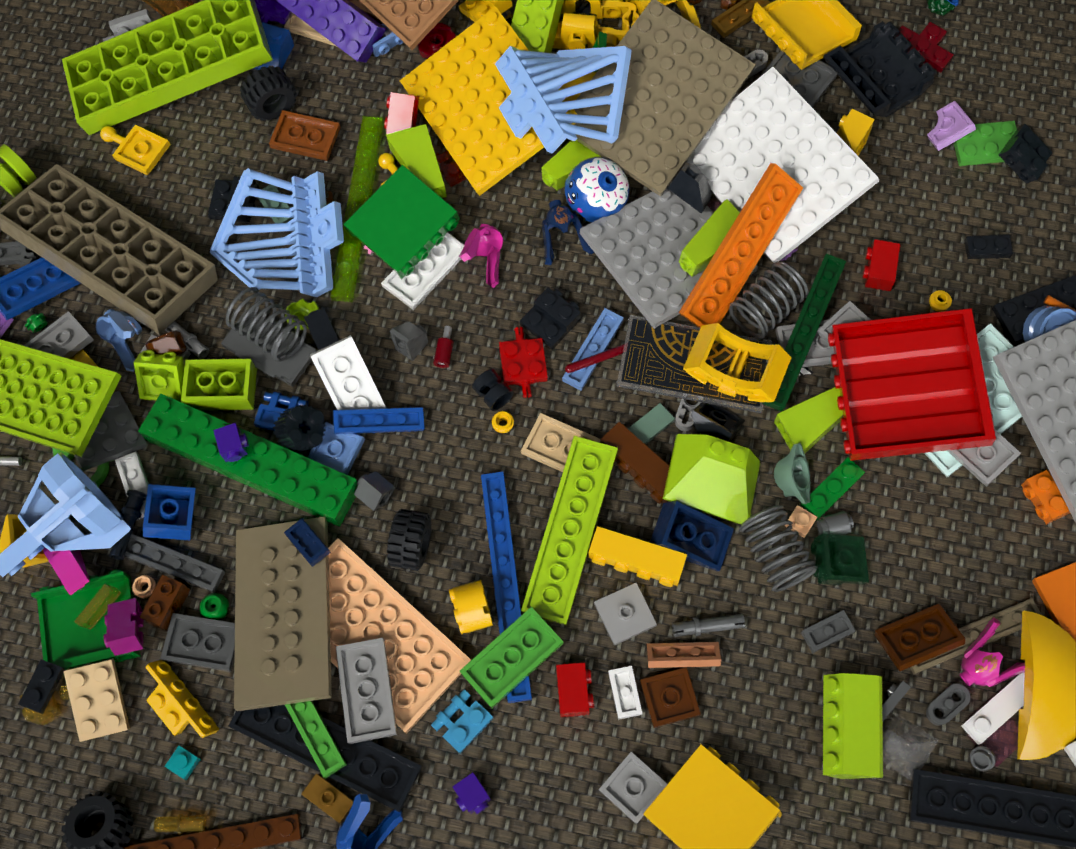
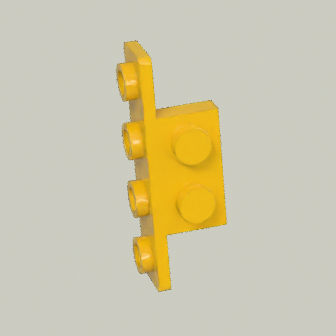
[146,660,219,738]

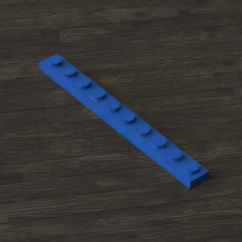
[481,472,532,703]

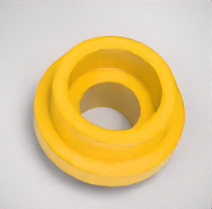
[929,290,952,312]
[492,411,514,433]

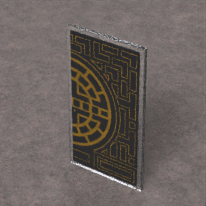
[616,315,773,413]

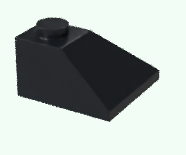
[667,162,714,214]
[691,398,745,442]

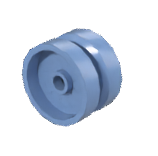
[1023,306,1076,342]

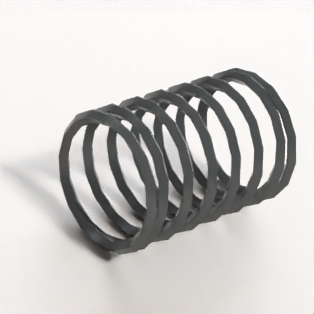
[729,261,809,339]
[226,287,307,362]
[739,505,818,592]

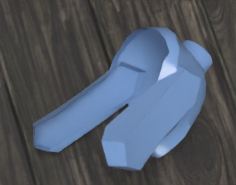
[96,309,142,372]

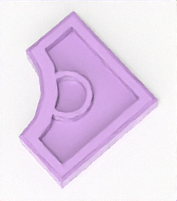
[927,101,976,151]

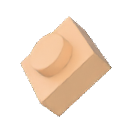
[785,505,817,538]

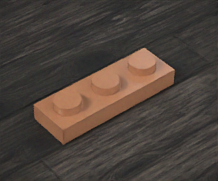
[647,642,721,668]

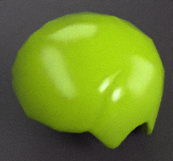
[285,299,319,330]

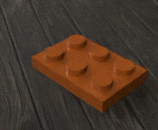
[269,110,341,161]

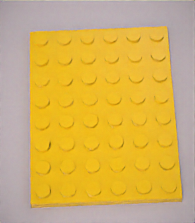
[400,6,578,196]

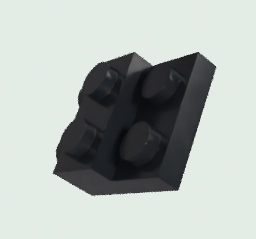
[999,124,1053,184]
[208,176,259,222]
[520,287,581,350]

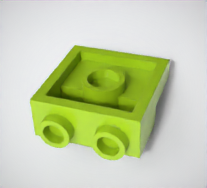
[133,350,184,402]

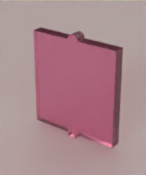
[967,719,1018,767]

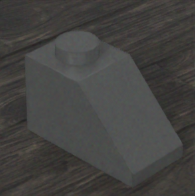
[390,322,428,361]

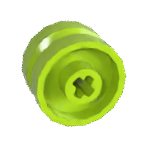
[0,144,37,197]

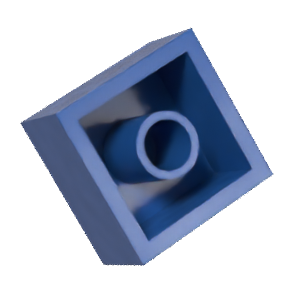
[143,484,195,540]

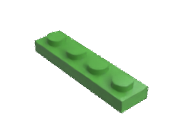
[285,701,347,778]

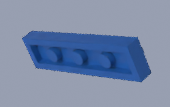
[333,408,424,434]

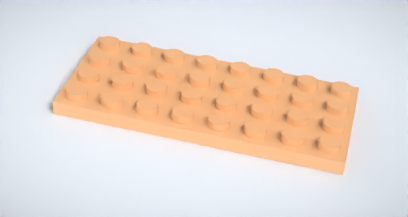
[328,538,471,734]

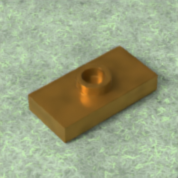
[301,774,354,824]

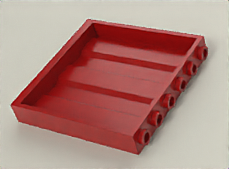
[828,308,996,461]

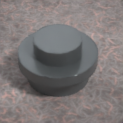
[970,746,996,771]

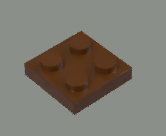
[640,667,701,729]

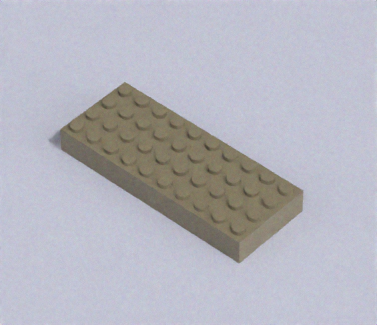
[0,164,218,335]

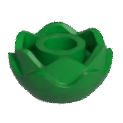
[200,593,229,620]

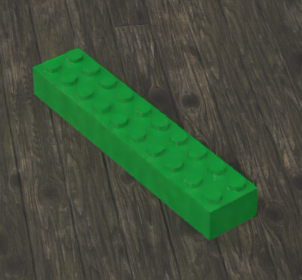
[138,393,358,527]

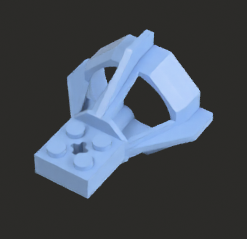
[0,452,131,577]

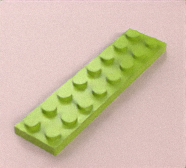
[521,436,618,626]

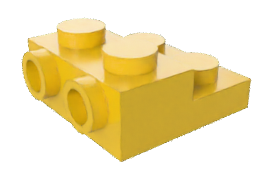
[458,0,513,22]

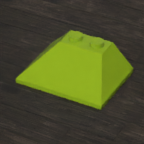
[663,434,760,524]

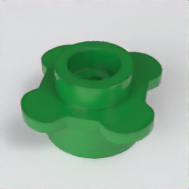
[25,313,48,333]

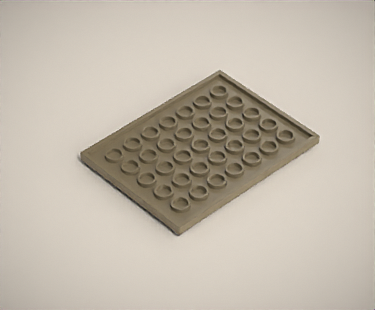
[574,0,756,196]

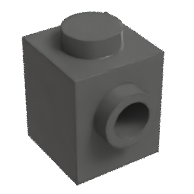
[354,471,396,511]

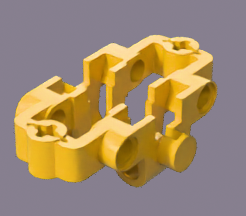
[553,0,639,50]

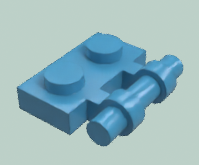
[431,689,494,754]

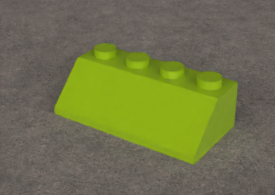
[823,673,883,779]

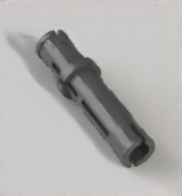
[672,613,745,638]

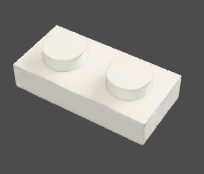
[608,666,642,720]

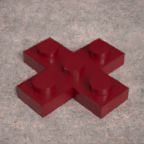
[896,22,954,73]

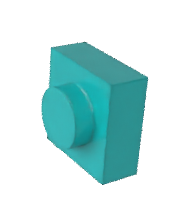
[164,746,201,780]

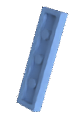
[562,308,624,391]

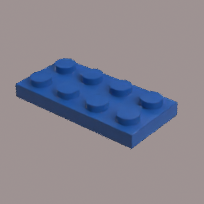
[0,258,80,320]

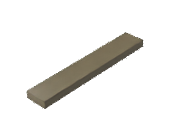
[910,598,1042,675]

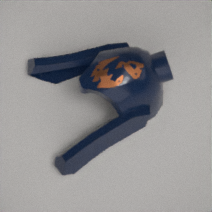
[542,200,594,265]

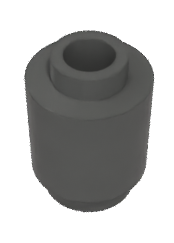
[817,511,854,539]

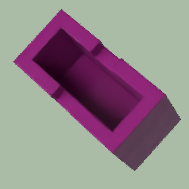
[104,598,144,656]

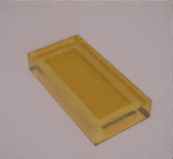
[74,584,121,630]

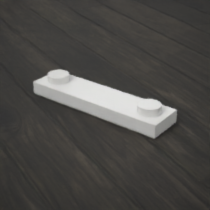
[961,673,1025,745]

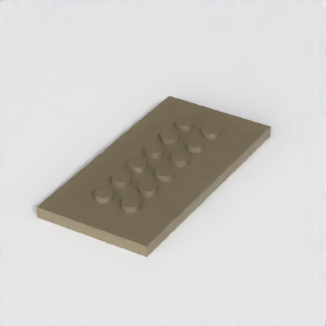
[234,517,332,711]

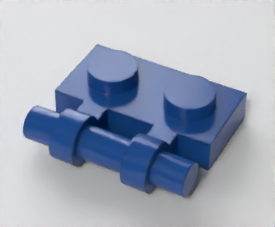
[254,392,308,431]

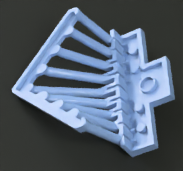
[495,46,632,154]
[210,168,344,297]

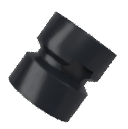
[472,369,514,411]

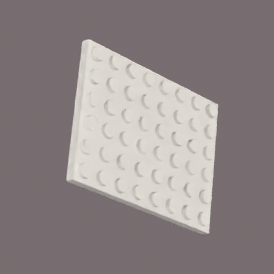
[686,67,879,263]

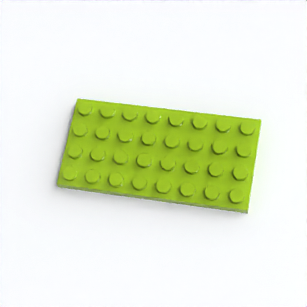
[0,339,121,457]

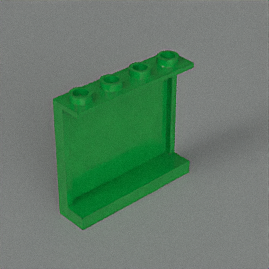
[343,165,460,280]
[31,570,141,676]

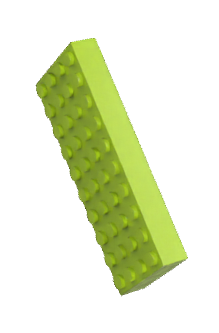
[62,0,273,135]

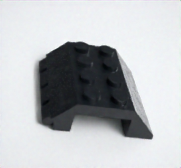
[823,21,937,117]

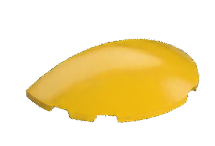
[1017,611,1076,760]

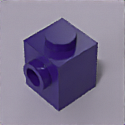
[213,423,249,462]
[453,772,491,814]

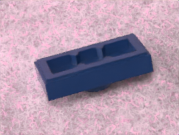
[284,518,331,567]

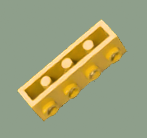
[589,526,687,587]

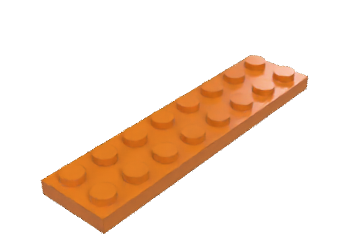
[679,163,803,328]

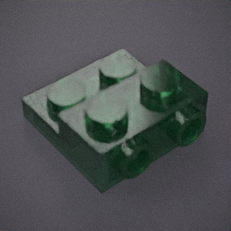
[810,533,869,585]

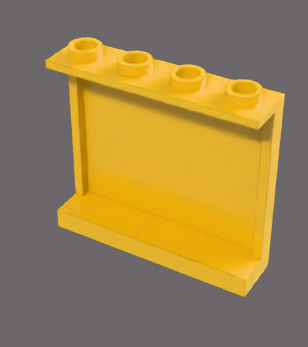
[751,0,862,70]
[643,745,782,849]

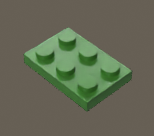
[953,121,1017,166]

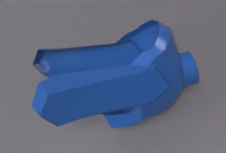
[336,794,403,849]

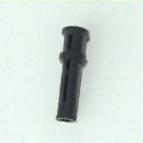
[109,490,147,560]

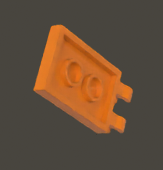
[1032,562,1076,642]

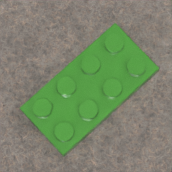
[459,607,564,708]

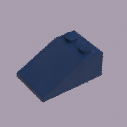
[650,501,734,572]

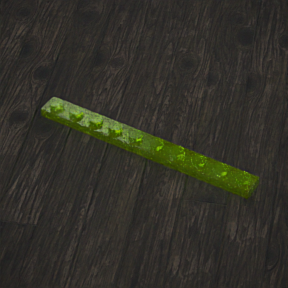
[330,116,384,302]

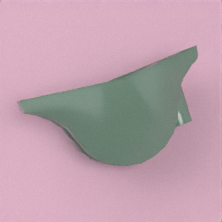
[774,443,810,504]

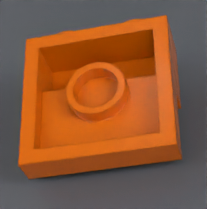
[1021,470,1070,525]

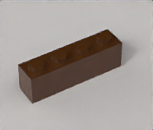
[600,422,671,504]

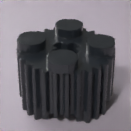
[273,405,326,453]

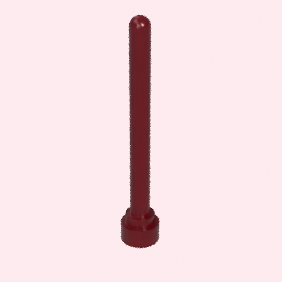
[565,343,628,373]

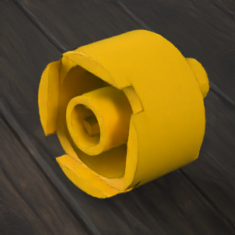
[449,580,493,634]

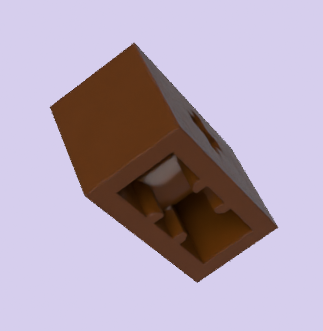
[139,575,190,632]

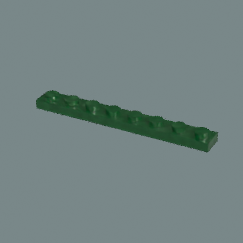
[762,253,846,412]

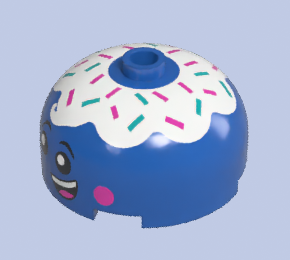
[565,157,629,222]

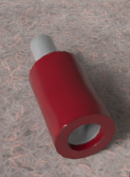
[433,326,454,368]

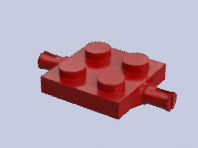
[499,327,548,398]

